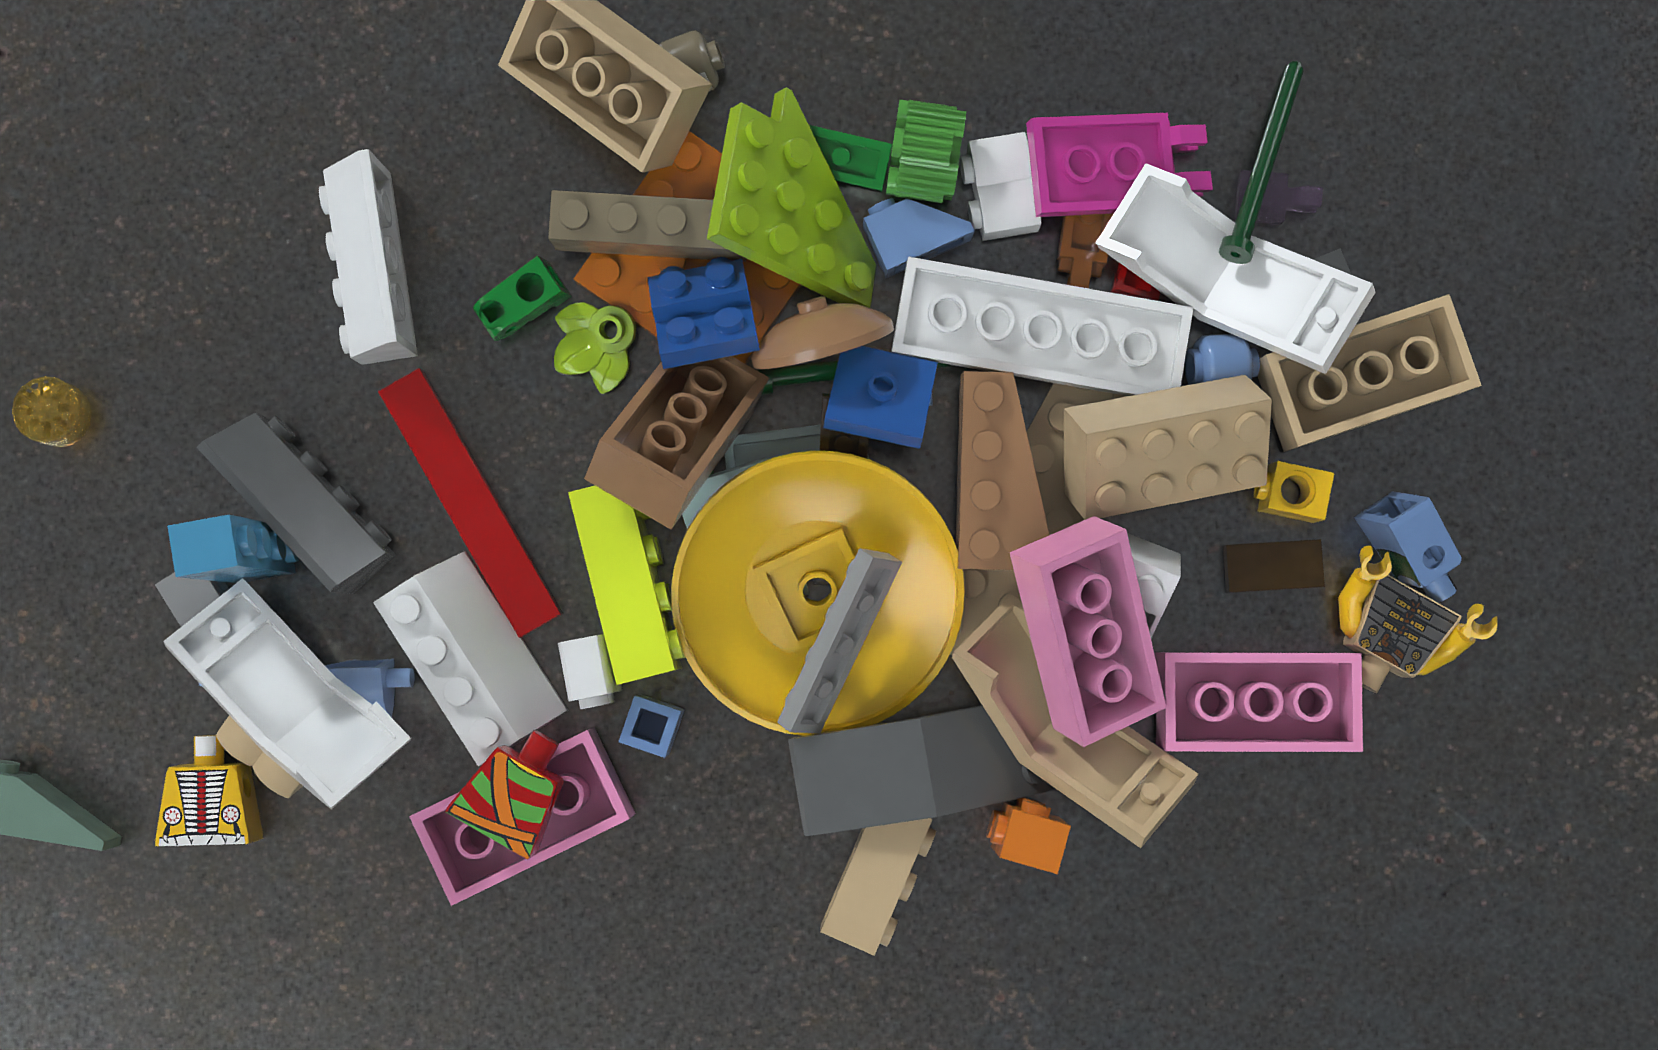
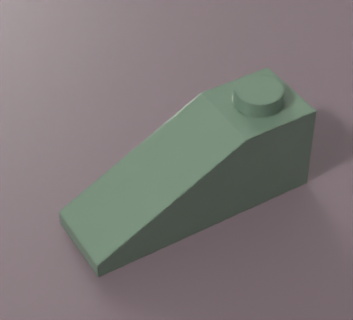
[0,760,122,851]

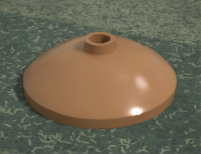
[751,297,894,369]

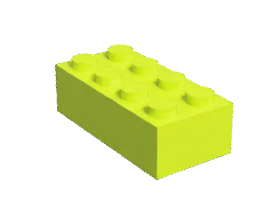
[568,486,685,685]

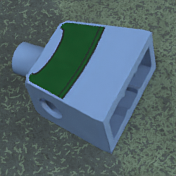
[1354,491,1462,603]

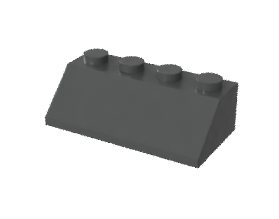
[197,413,396,594]

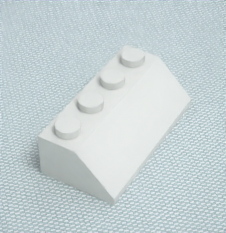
[319,149,418,365]
[373,551,568,766]

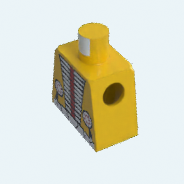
[155,735,263,846]

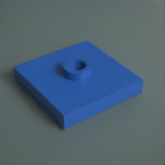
[823,346,938,449]

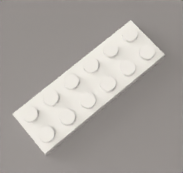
[891,257,1193,396]

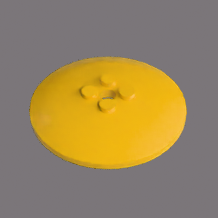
[671,451,965,736]

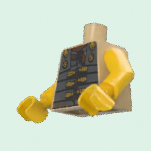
[1338,546,1498,693]

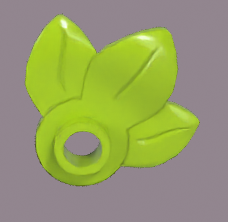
[554,302,636,394]

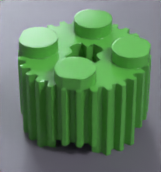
[886,100,966,203]

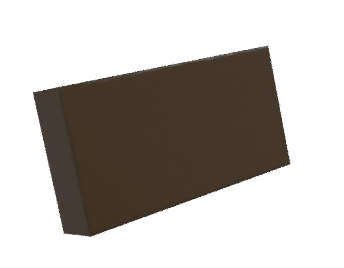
[1223,539,1325,593]

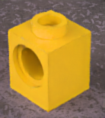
[1254,461,1334,523]

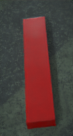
[378,368,563,638]

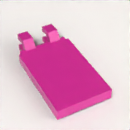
[1026,113,1213,217]

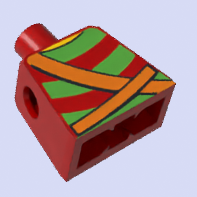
[445,730,564,860]

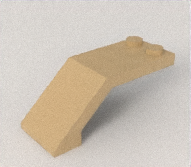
[952,594,1198,848]

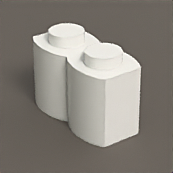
[960,132,1041,241]
[558,634,623,709]

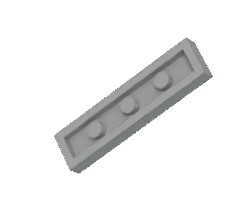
[777,548,902,734]

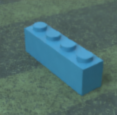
[167,514,299,583]

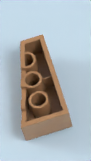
[956,371,1049,570]

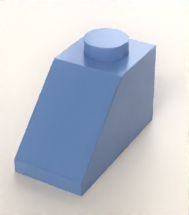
[863,198,974,278]

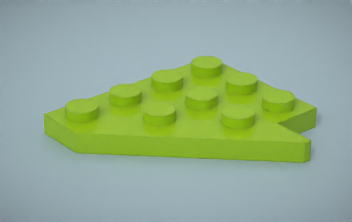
[707,87,877,308]

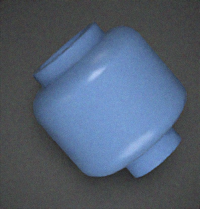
[1184,333,1260,385]

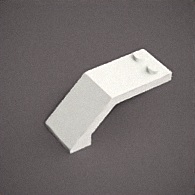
[1096,164,1375,374]
[163,578,411,810]

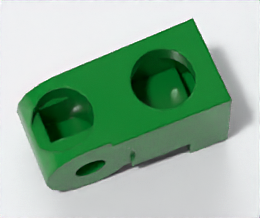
[473,255,572,341]

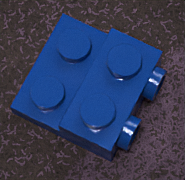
[647,257,760,369]

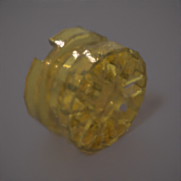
[12,376,92,448]

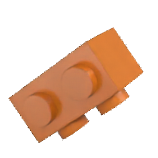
[986,797,1071,874]

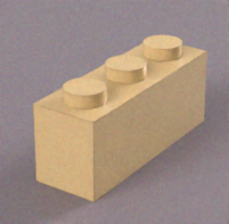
[820,818,936,956]

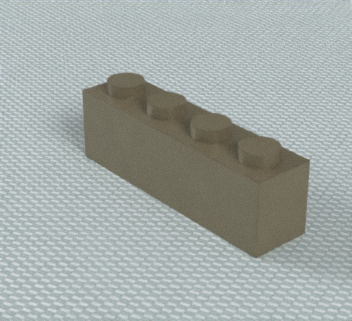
[548,190,746,262]

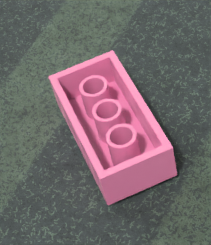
[1010,516,1166,747]
[1155,652,1363,752]
[409,727,636,906]

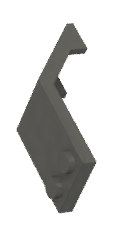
[788,705,1057,836]

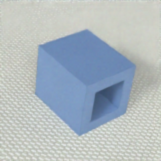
[619,694,685,758]

